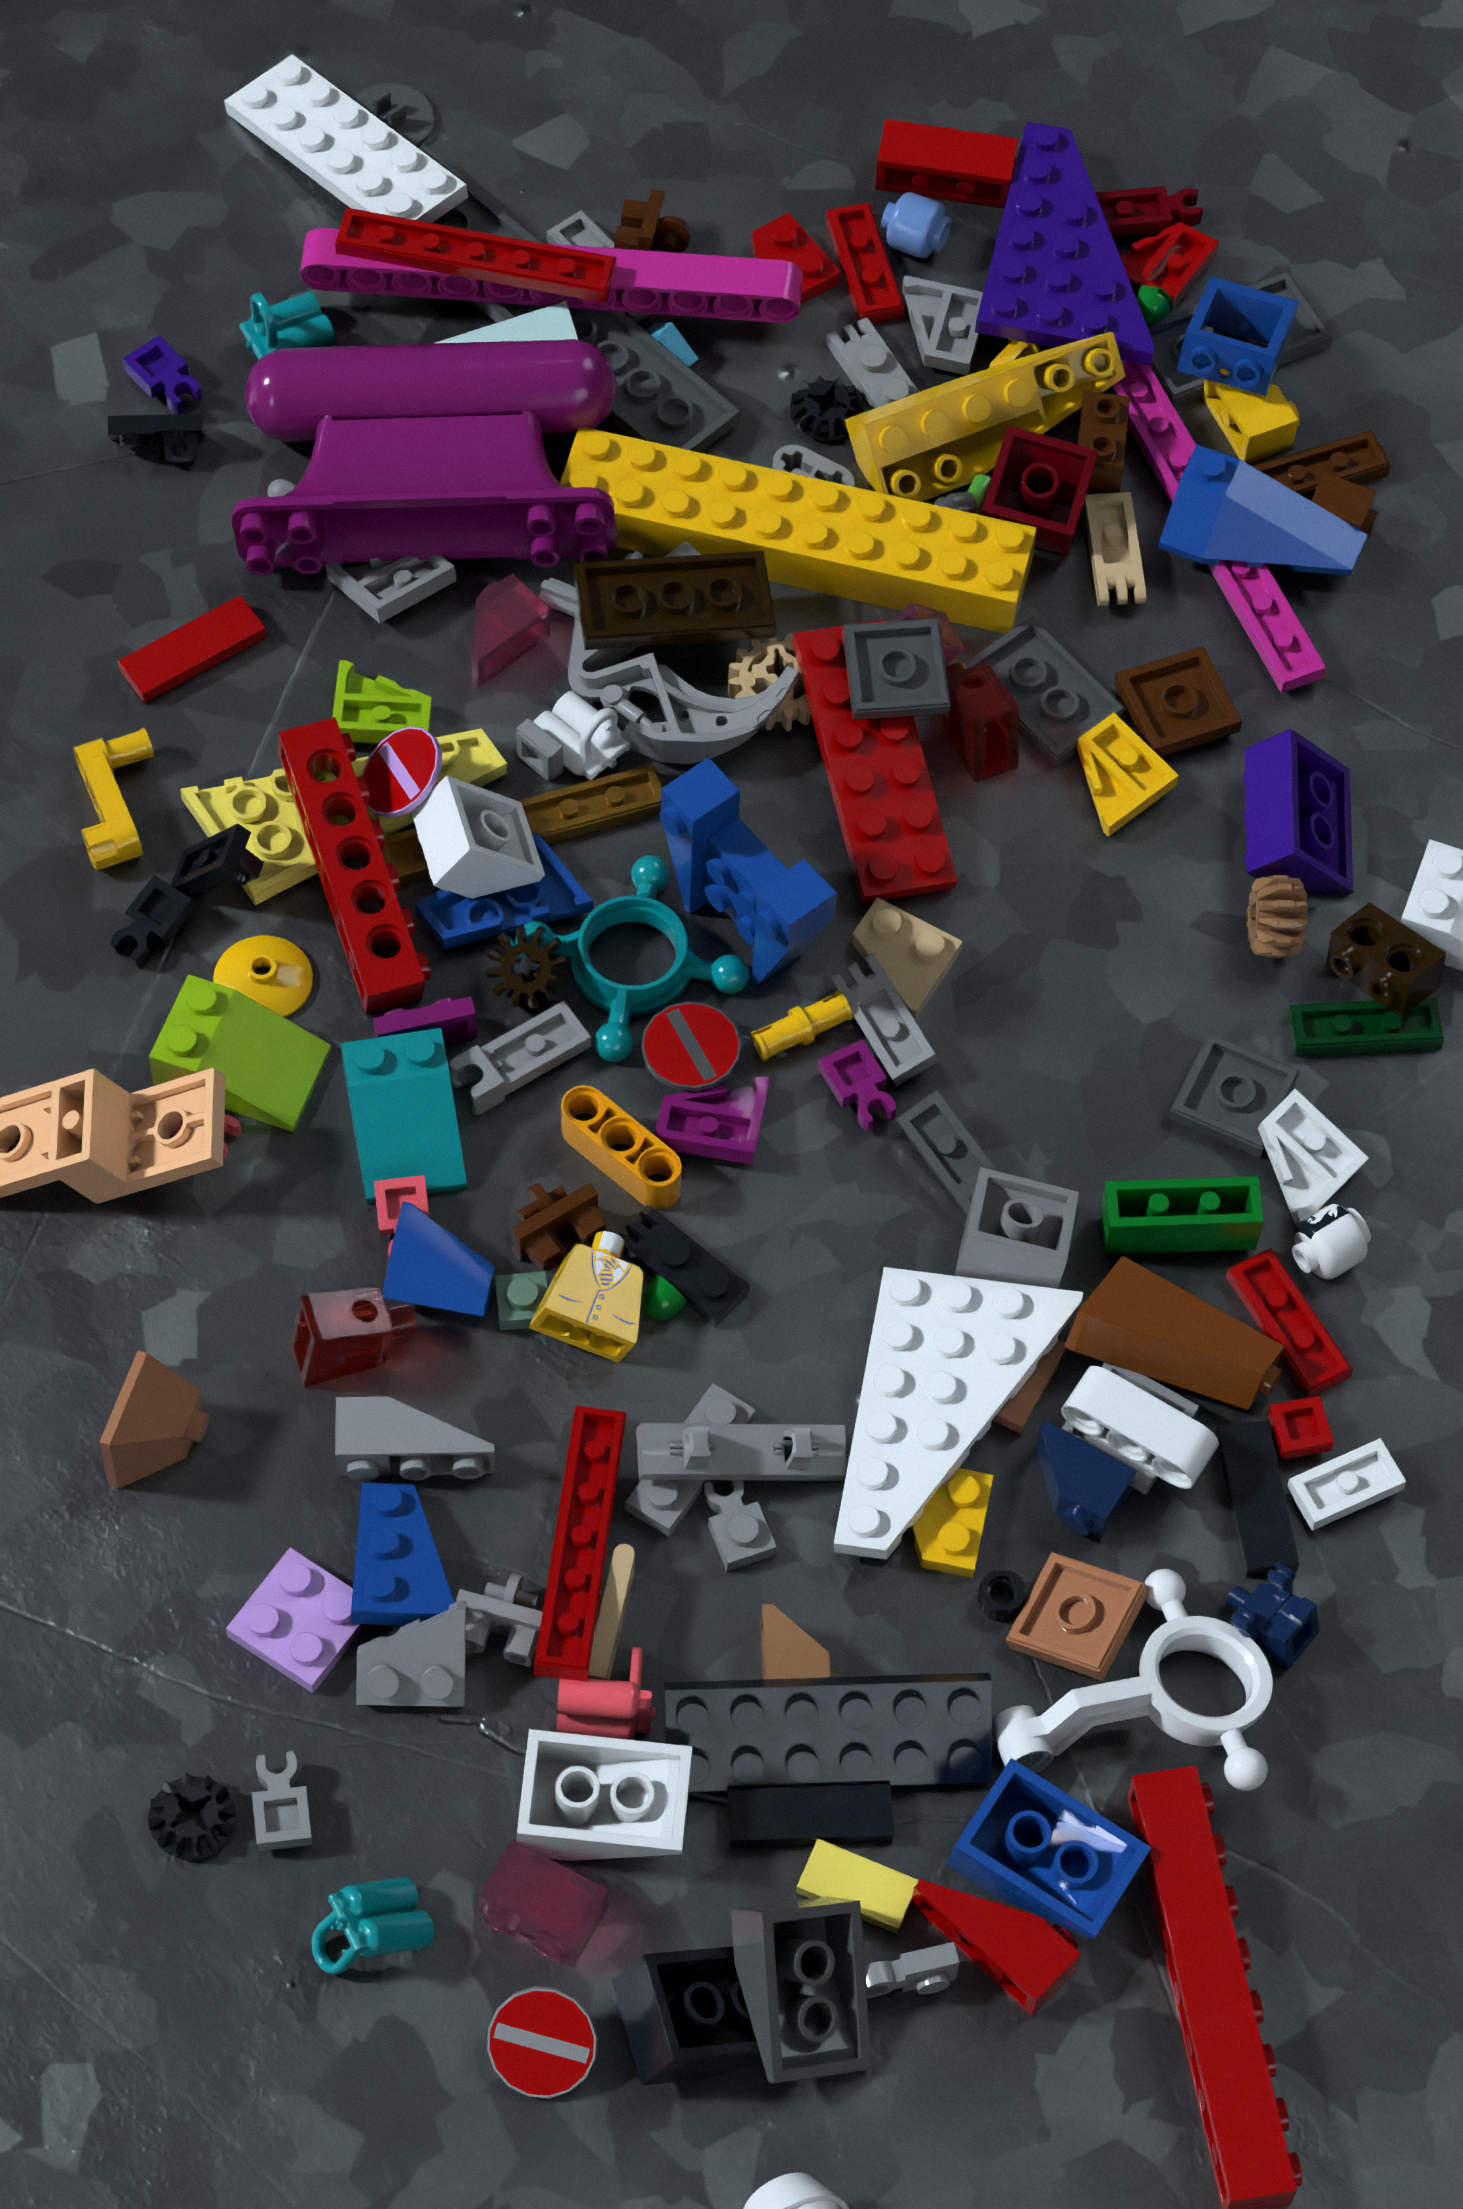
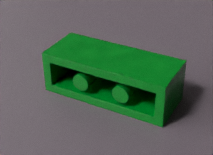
[1100,1176,1264,1255]

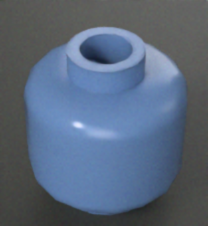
[881,192,952,258]

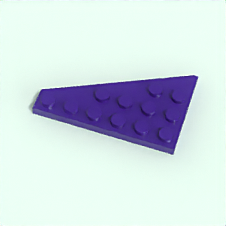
[975,121,1155,366]

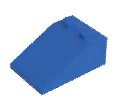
[945,1758,1151,1940]

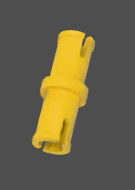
[750,990,853,1061]

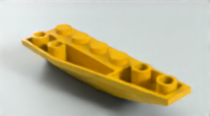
[845,332,1125,502]

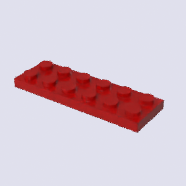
[792,619,958,904]

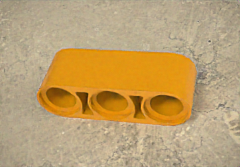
[561,1085,682,1210]

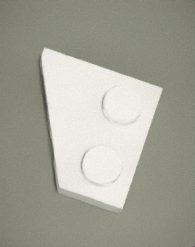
[1258,1089,1369,1225]

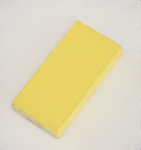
[796,1839,919,1934]

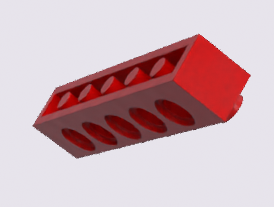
[278,717,430,1014]

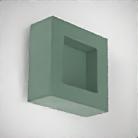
[495,1271,548,1331]

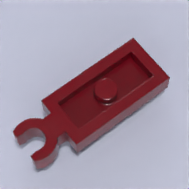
[1095,186,1203,238]

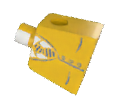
[529,1231,643,1363]

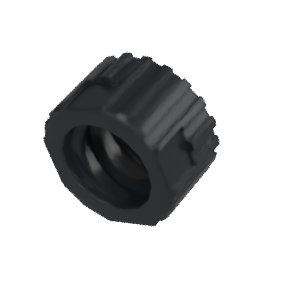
[977,1570,1026,1623]

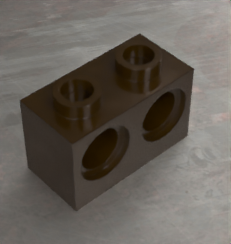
[1326,902,1446,1017]

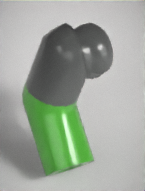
[934,474,991,515]

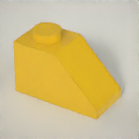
[1202,369,1300,464]

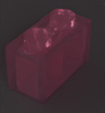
[479,1840,608,1964]

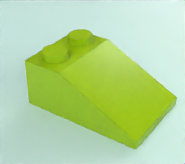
[149,974,331,1132]

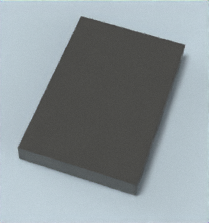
[960,615,1127,768]

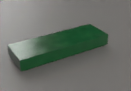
[1288,997,1444,1057]

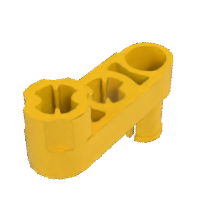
[73,728,154,871]

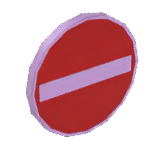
[362,726,442,818]

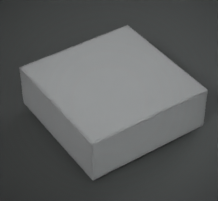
[516,718,564,782]

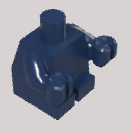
[1227,1562,1320,1669]

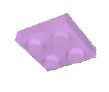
[226,1547,367,1693]

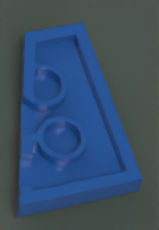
[415,832,593,949]
[351,1483,455,1626]

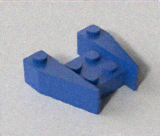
[659,757,837,986]

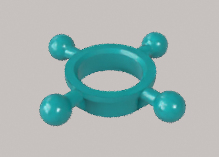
[515,855,749,1062]

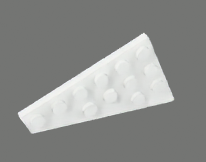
[834,1267,1083,1560]

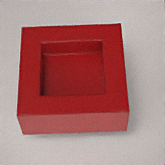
[1267,1396,1334,1460]

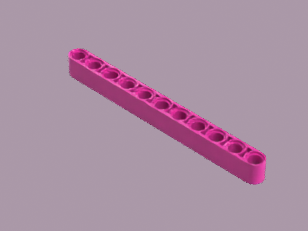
[299,228,803,323]

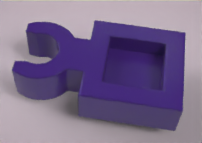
[122,335,202,414]

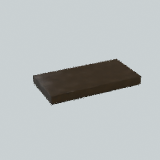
[573,551,777,650]

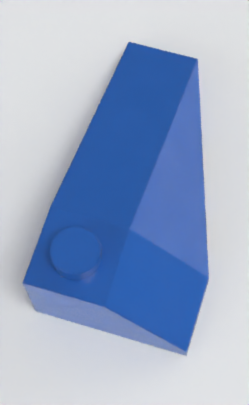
[1158,444,1368,576]

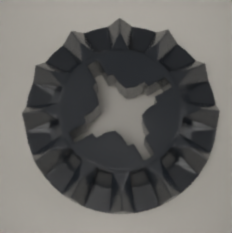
[790,375,863,441]
[148,1773,236,1860]

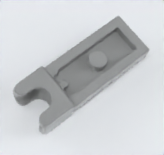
[448,1001,591,1115]

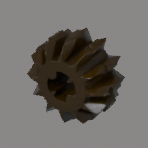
[485,924,570,1009]

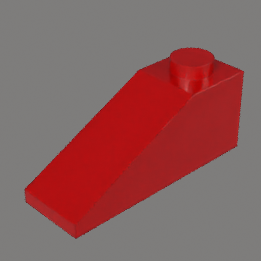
[911,1880,1081,2017]

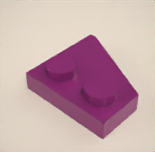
[654,1076,770,1165]

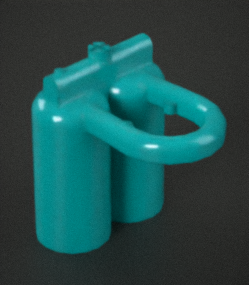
[239,291,336,361]
[312,1877,434,1974]

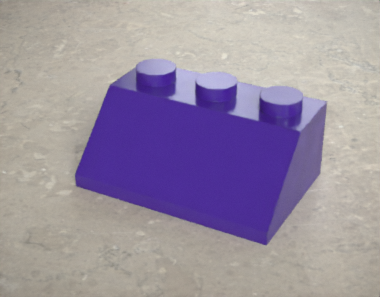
[1243,729,1354,895]

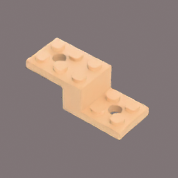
[0,1067,226,1204]

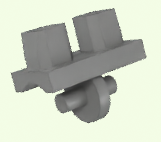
[456,1572,542,1667]

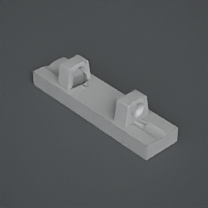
[636,1423,847,1481]

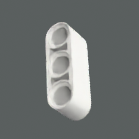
[1061,1366,1219,1489]

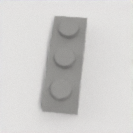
[625,1383,756,1537]

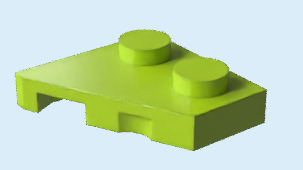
[332,660,432,743]

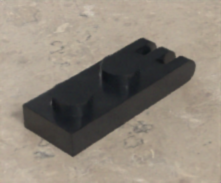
[617,1205,750,1328]

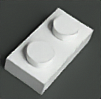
[1287,1438,1406,1531]

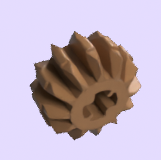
[1246,875,1308,958]

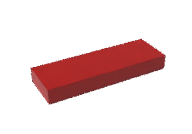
[825,202,905,323]
[118,595,267,703]
[1226,1248,1353,1398]

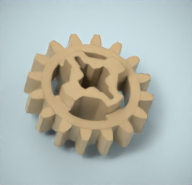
[728,633,810,731]

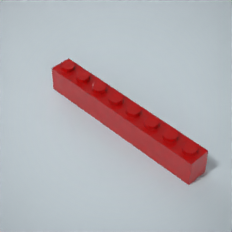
[1127,1765,1302,2209]

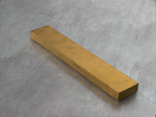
[381,763,663,885]

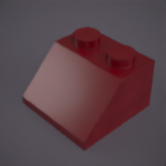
[981,425,1098,556]

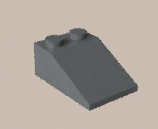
[731,1897,872,2083]

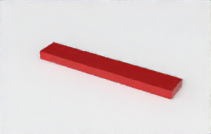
[335,208,617,303]
[533,1405,627,1682]

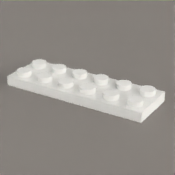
[224,54,468,223]

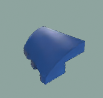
[381,1201,496,1317]

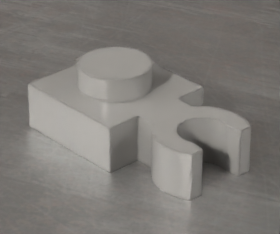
[704,1480,777,1572]
[252,1751,313,1852]
[865,1942,960,1998]

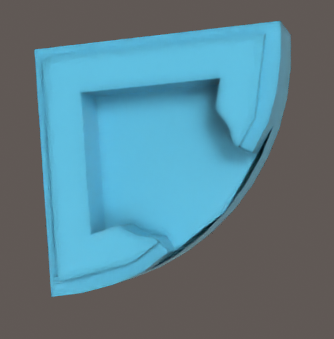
[646,322,699,367]

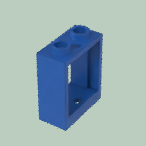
[1177,276,1299,396]

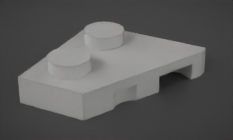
[902,275,983,375]

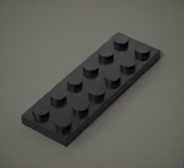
[664,1672,992,1792]

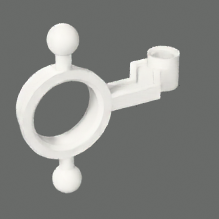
[992,1569,1273,1791]

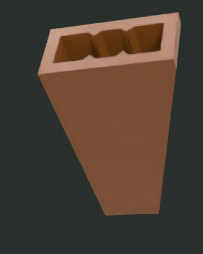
[1064,1256,1285,1410]

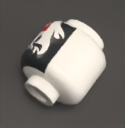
[1292,1204,1371,1280]

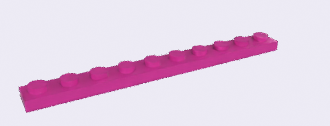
[1106,360,1326,693]

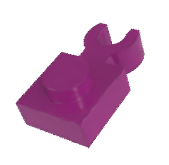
[818,1039,896,1132]

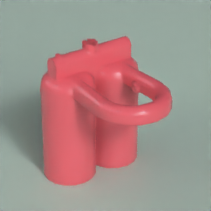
[557,1646,656,1740]

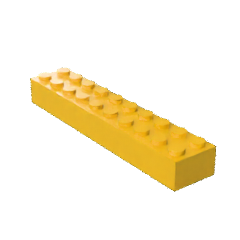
[560,427,1037,634]

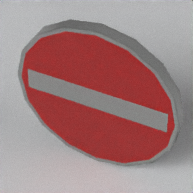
[487,1986,598,2098]

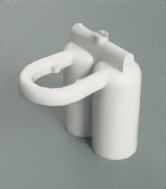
[534,691,631,780]

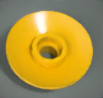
[213,935,313,1019]

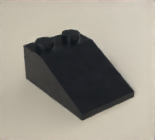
[612,1946,762,2086]

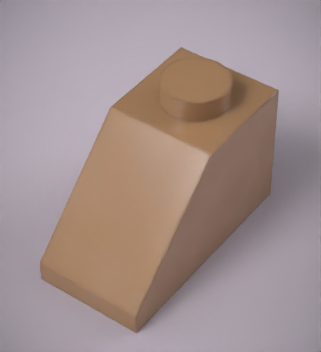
[761,1604,841,1679]

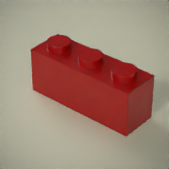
[875,119,1018,209]

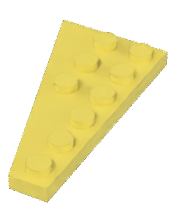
[180,728,507,906]

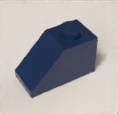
[1036,1420,1137,1541]

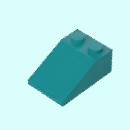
[341,1028,467,1204]

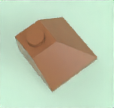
[99,1350,209,1489]

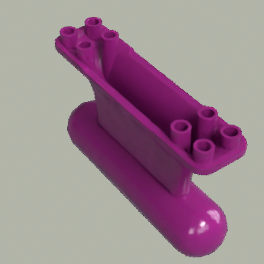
[231,339,617,576]

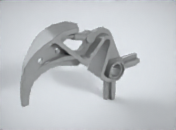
[538,551,800,764]

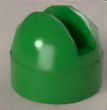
[1137,285,1172,323]
[641,1275,687,1320]

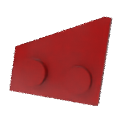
[1120,222,1219,312]

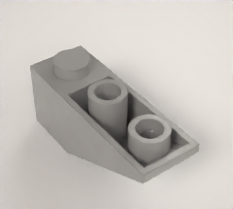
[335,1396,495,1481]

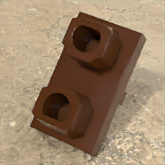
[614,189,691,253]
[512,1183,606,1272]

